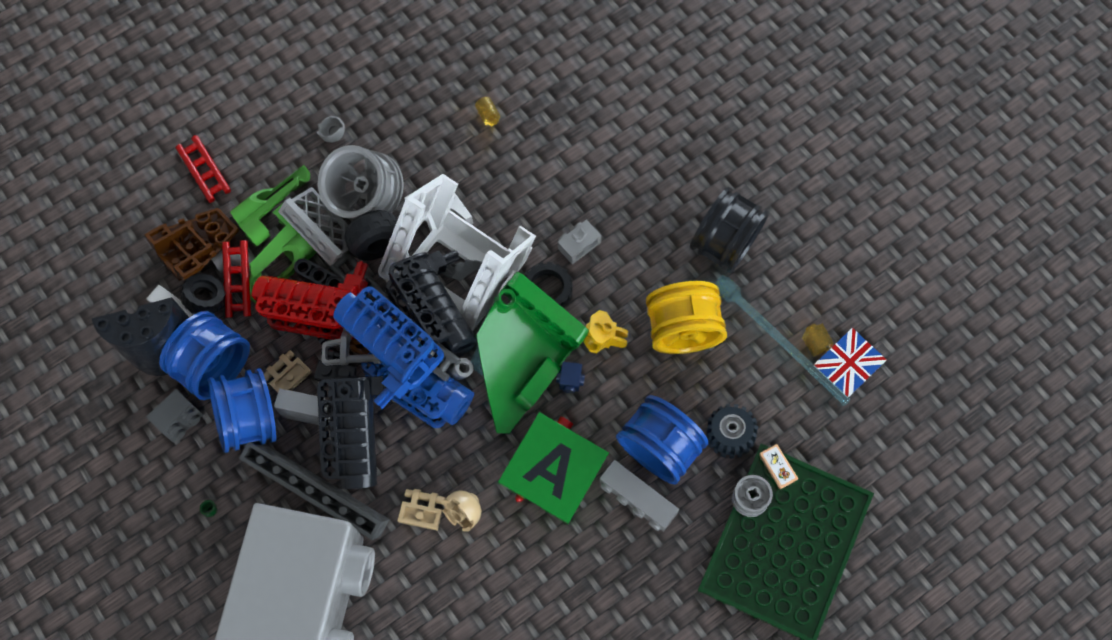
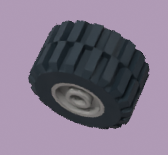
[706,404,758,459]

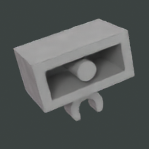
[558,219,601,265]

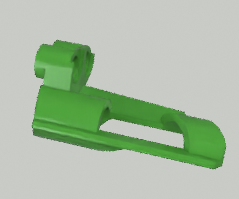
[231,165,310,247]
[249,202,316,303]

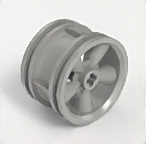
[318,145,404,219]

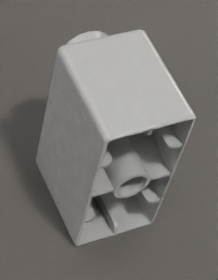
[215,503,375,640]

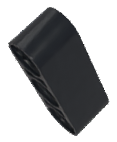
[294,259,344,287]

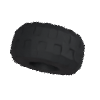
[344,210,397,261]

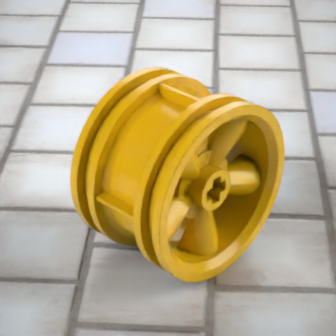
[646,281,727,354]

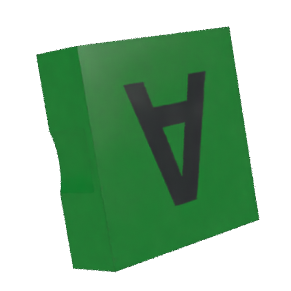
[498,412,609,525]

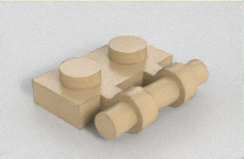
[264,350,312,393]
[398,489,446,531]

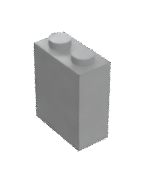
[274,388,330,427]

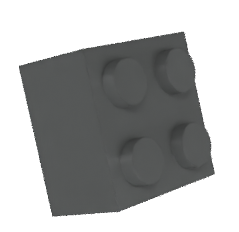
[146,389,203,442]

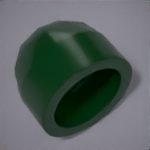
[199,500,218,517]

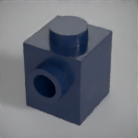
[556,362,585,393]

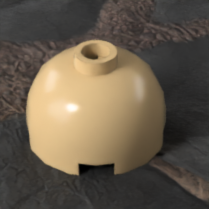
[441,490,481,532]

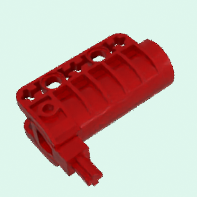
[251,261,368,340]

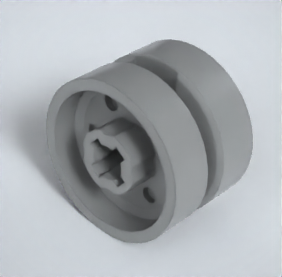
[732,475,772,517]

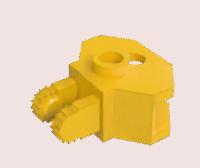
[583,310,628,353]

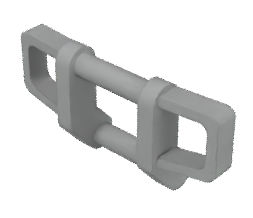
[322,329,382,366]

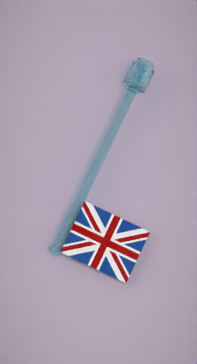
[714,275,887,406]

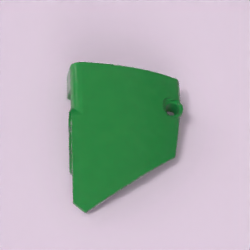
[476,272,589,434]

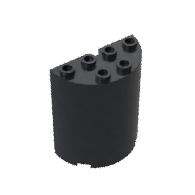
[92,297,189,376]

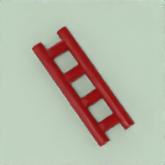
[175,135,231,203]
[222,240,251,318]

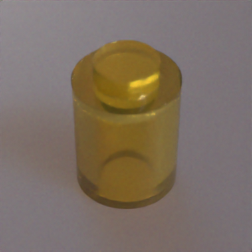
[475,97,500,126]

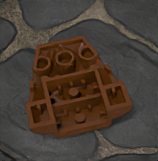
[144,208,239,281]

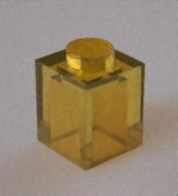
[802,323,834,357]

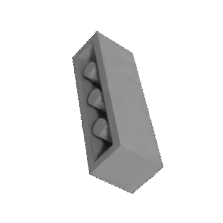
[600,460,679,532]

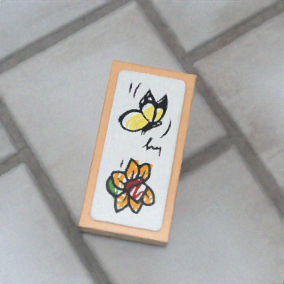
[759,444,798,489]

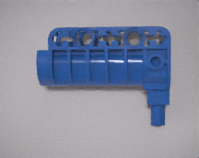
[334,286,444,409]

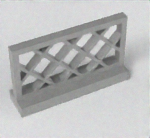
[278,187,349,266]

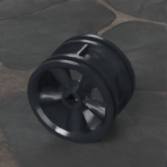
[690,186,770,274]

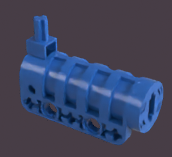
[361,318,474,428]

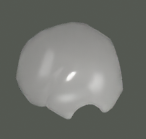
[317,116,345,143]

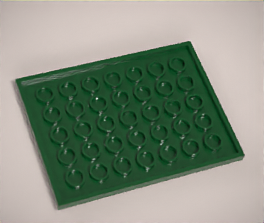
[698,443,874,640]

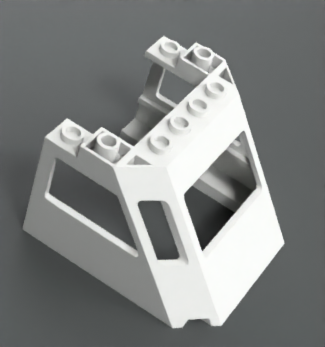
[378,174,536,331]

